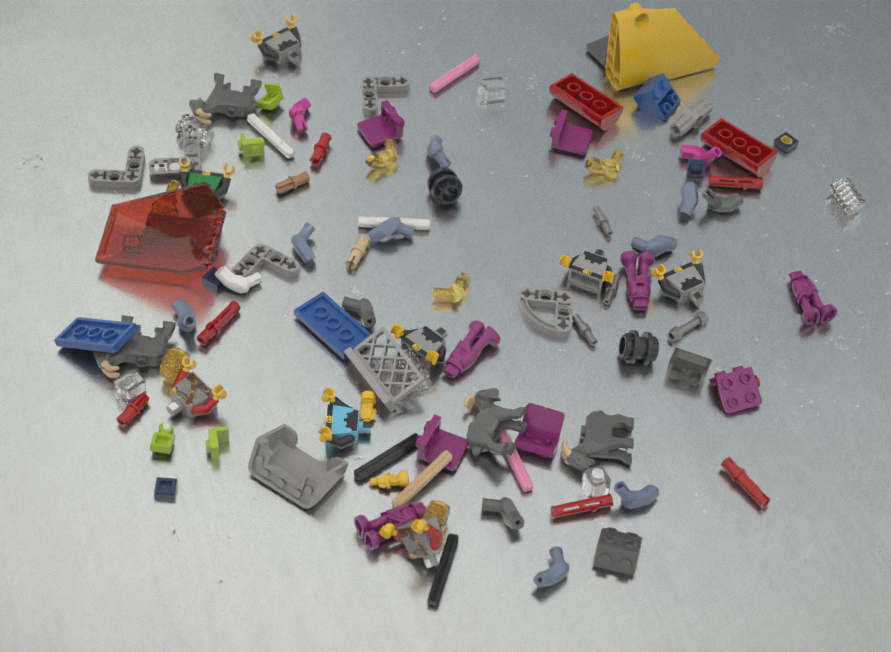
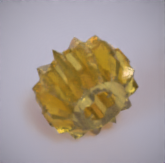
[159,347,190,382]
[423,500,450,533]

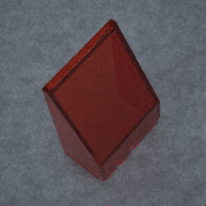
[95,182,226,274]

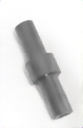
[593,206,613,236]
[603,273,621,304]
[572,314,598,346]

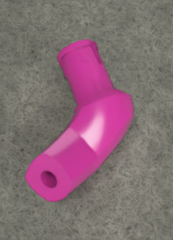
[289,98,311,133]
[680,144,722,167]

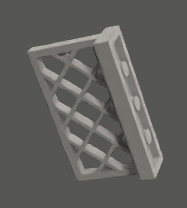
[344,326,426,412]

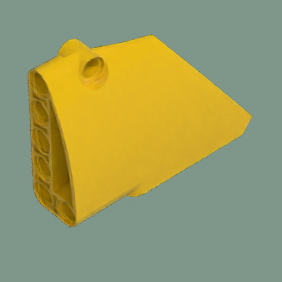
[605,3,721,91]

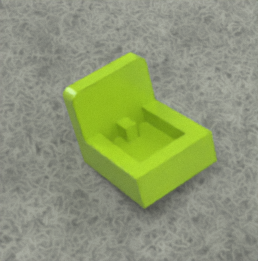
[257,83,284,110]
[238,133,265,157]
[205,426,229,460]

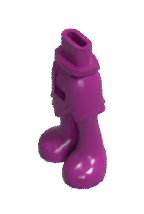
[620,251,655,310]
[789,271,838,326]
[442,320,501,378]
[354,502,429,550]

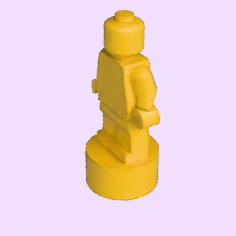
[359,391,377,421]
[369,470,409,489]

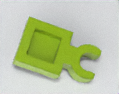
[150,423,174,454]

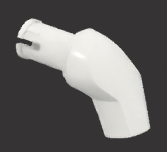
[215,266,262,294]

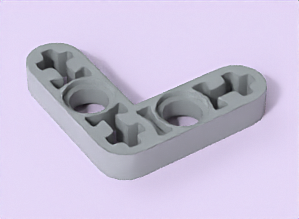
[361,76,410,116]
[148,122,201,177]
[88,146,145,189]
[231,244,300,278]

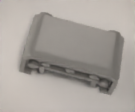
[248,424,349,509]

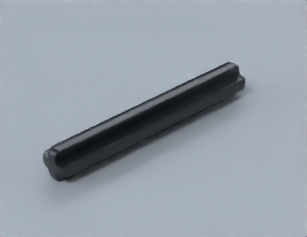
[354,433,419,481]
[427,533,459,606]

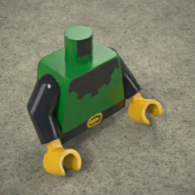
[179,158,235,210]

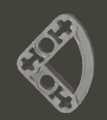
[518,287,573,338]

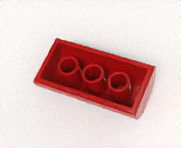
[549,73,624,131]
[700,118,778,177]

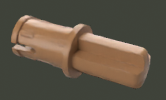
[275,171,310,193]

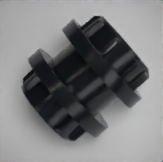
[427,168,463,204]
[618,330,659,366]

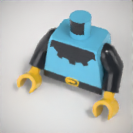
[318,387,371,449]

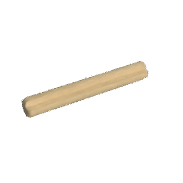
[392,450,452,508]

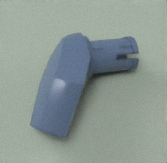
[426,135,452,168]
[680,182,699,217]
[368,217,414,243]
[291,223,316,264]
[631,235,677,257]
[172,298,196,332]
[613,481,659,509]
[533,546,570,587]

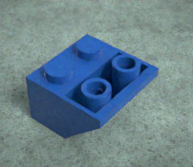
[633,73,681,120]

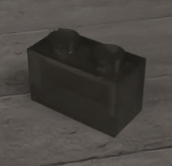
[666,347,712,388]

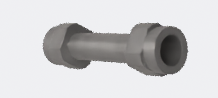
[668,311,709,342]

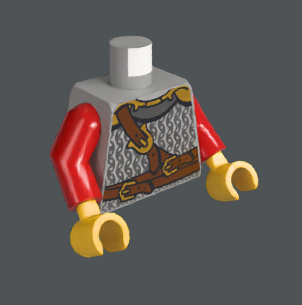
[166,356,227,419]
[379,516,444,568]

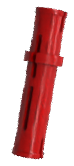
[709,176,763,190]
[196,301,241,345]
[721,457,771,508]
[550,494,613,519]

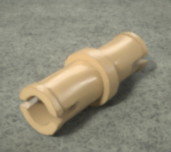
[345,234,371,269]

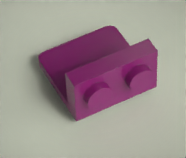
[357,100,405,147]
[550,109,593,155]
[709,365,762,414]
[514,403,565,458]
[415,414,468,471]

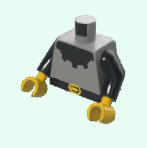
[250,14,302,65]
[558,249,614,292]
[652,249,706,305]
[390,324,447,371]

